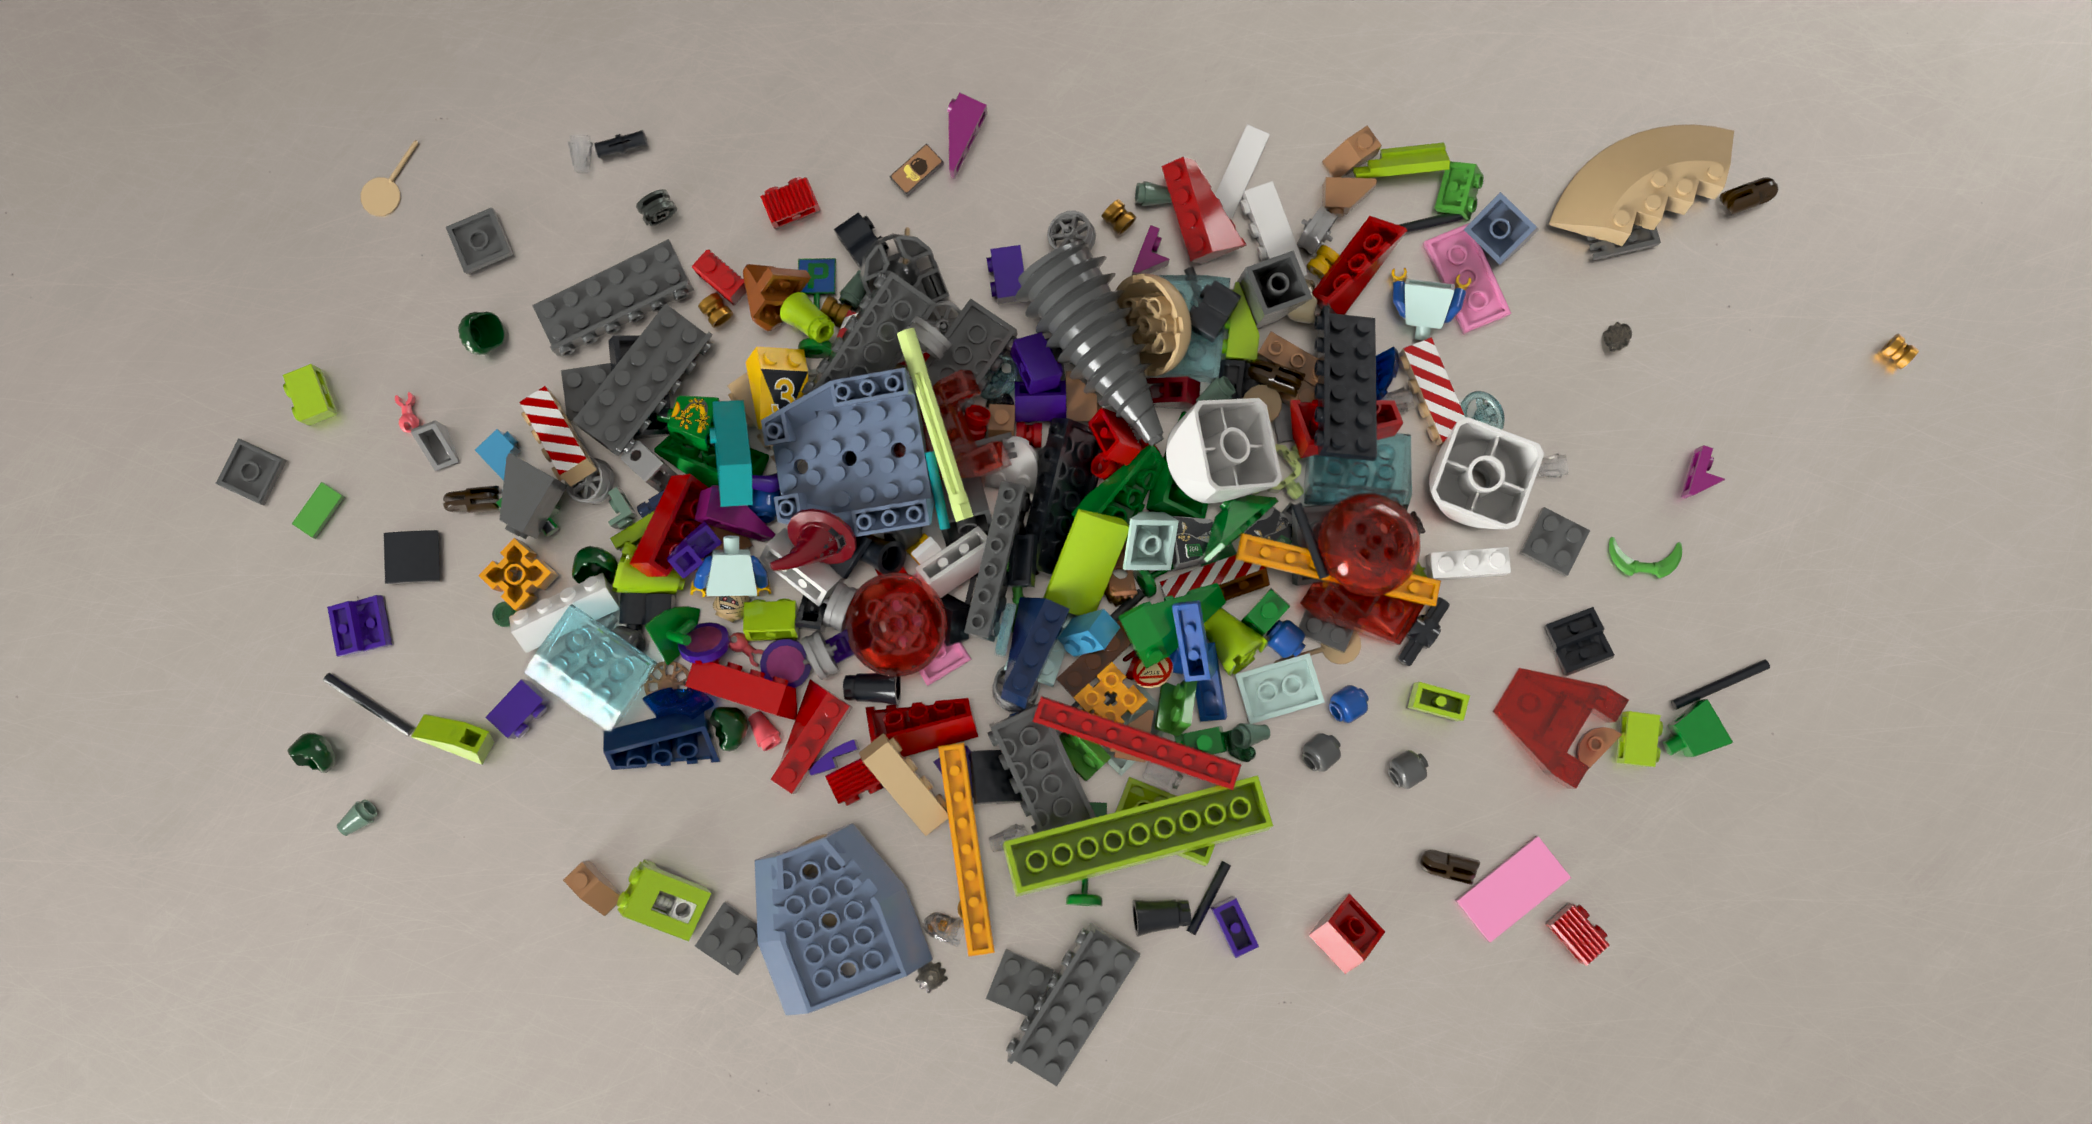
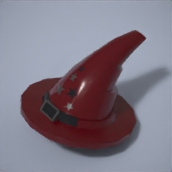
[770,509,857,571]

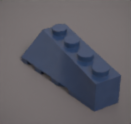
[1001,597,1069,709]
[603,705,720,770]

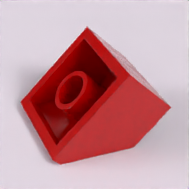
[1309,893,1385,974]

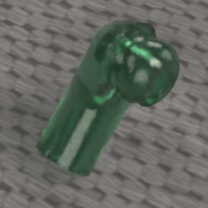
[1223,730,1256,762]

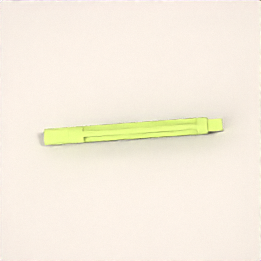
[897,328,973,522]

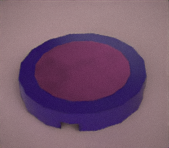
[678,622,730,663]
[760,639,812,688]

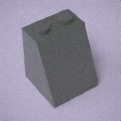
[1237,250,1312,328]
[500,453,568,539]
[934,467,992,547]

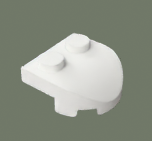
[985,436,1039,493]

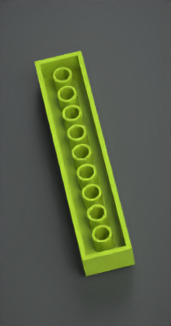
[1003,775,1273,897]

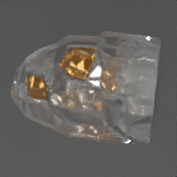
[922,912,964,947]

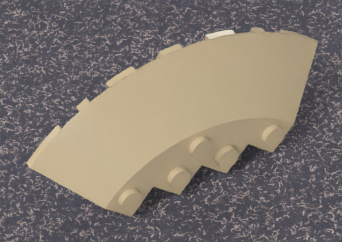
[1549,124,1734,246]

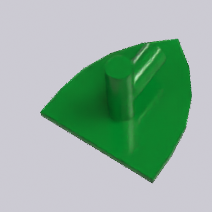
[645,606,700,665]

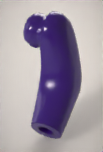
[752,473,780,493]

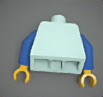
[1391,268,1471,341]
[690,535,771,597]

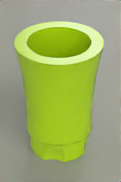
[780,292,835,343]

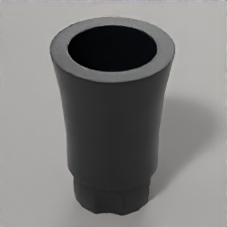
[860,534,906,576]
[843,669,901,705]
[1132,899,1191,937]

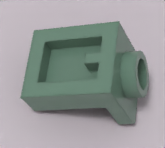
[608,487,637,529]

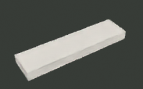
[1215,124,1270,220]

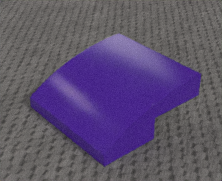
[327,595,392,657]

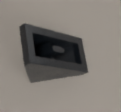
[926,594,971,647]
[795,595,830,632]

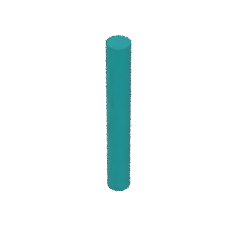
[925,451,950,530]

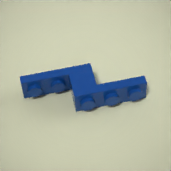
[1172,600,1227,722]

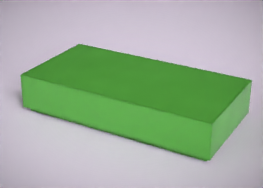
[292,482,345,539]

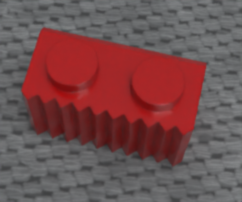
[760,177,821,229]
[692,249,746,306]
[1088,408,1142,466]
[825,758,884,806]
[1546,903,1610,966]

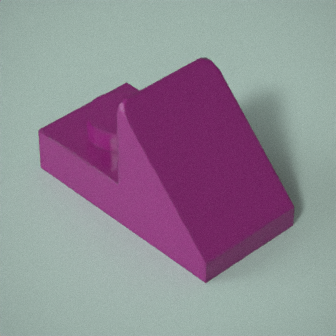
[1132,225,1170,275]
[1681,445,1725,499]

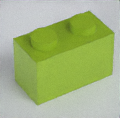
[283,364,338,426]
[743,598,799,641]
[1407,682,1470,721]
[1617,711,1663,767]

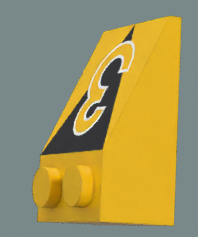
[745,346,808,429]

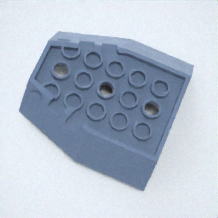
[761,368,934,537]
[755,823,933,1015]

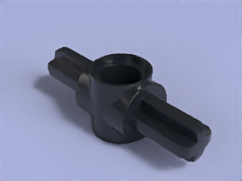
[1398,597,1450,666]

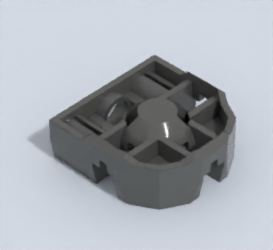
[860,233,949,302]

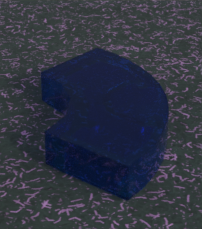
[1376,346,1399,400]
[642,687,714,720]

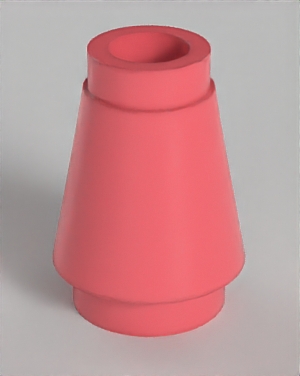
[748,711,781,751]

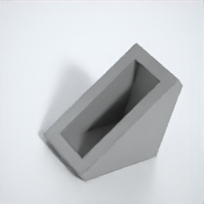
[411,420,459,471]

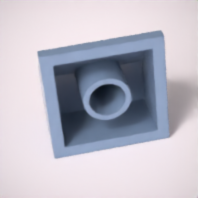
[1464,192,1539,265]

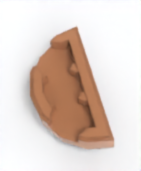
[1577,727,1622,772]

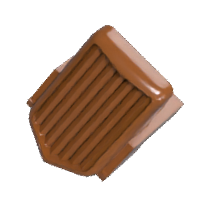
[743,264,811,332]

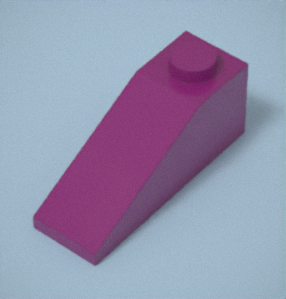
[947,92,988,179]
[695,485,775,542]

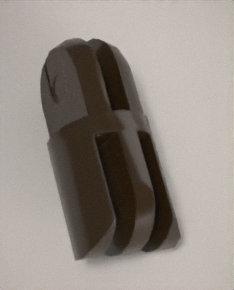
[1719,177,1779,215]
[1247,359,1306,398]
[443,485,500,513]
[1420,850,1480,885]

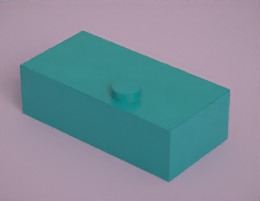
[710,400,753,507]

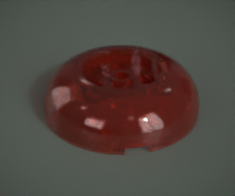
[1318,493,1421,596]
[845,572,948,677]

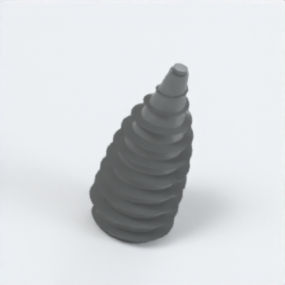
[1015,240,1164,446]

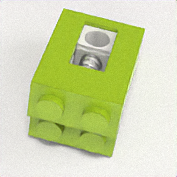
[617,859,712,942]

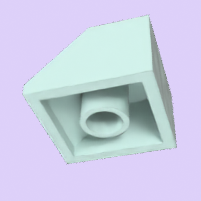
[1123,512,1179,570]

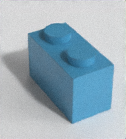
[1057,609,1120,657]

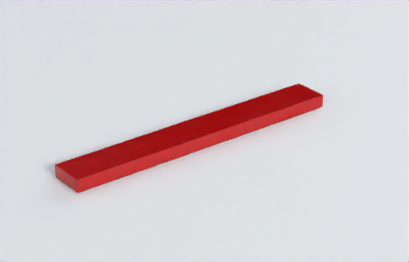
[1033,696,1242,790]

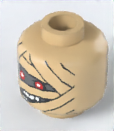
[713,596,750,623]

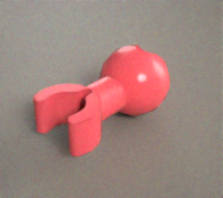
[395,392,419,433]
[728,632,764,667]

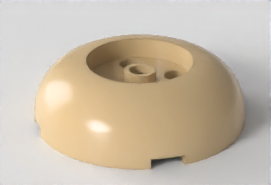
[1115,274,1191,376]

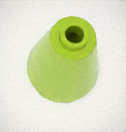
[612,541,686,594]
[1204,607,1268,676]

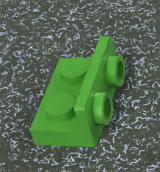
[1435,161,1484,220]
[1155,679,1197,737]
[1059,732,1111,781]

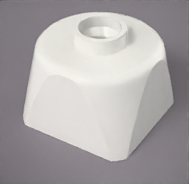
[1166,398,1282,503]
[1429,417,1544,529]

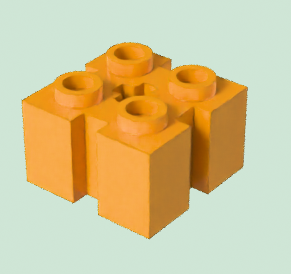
[478,538,559,611]
[1074,662,1148,724]

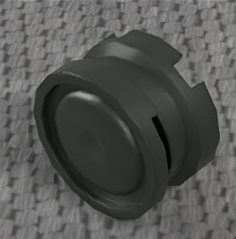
[636,189,677,226]

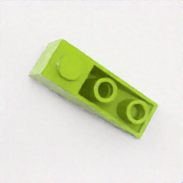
[1221,282,1260,363]
[411,714,495,765]

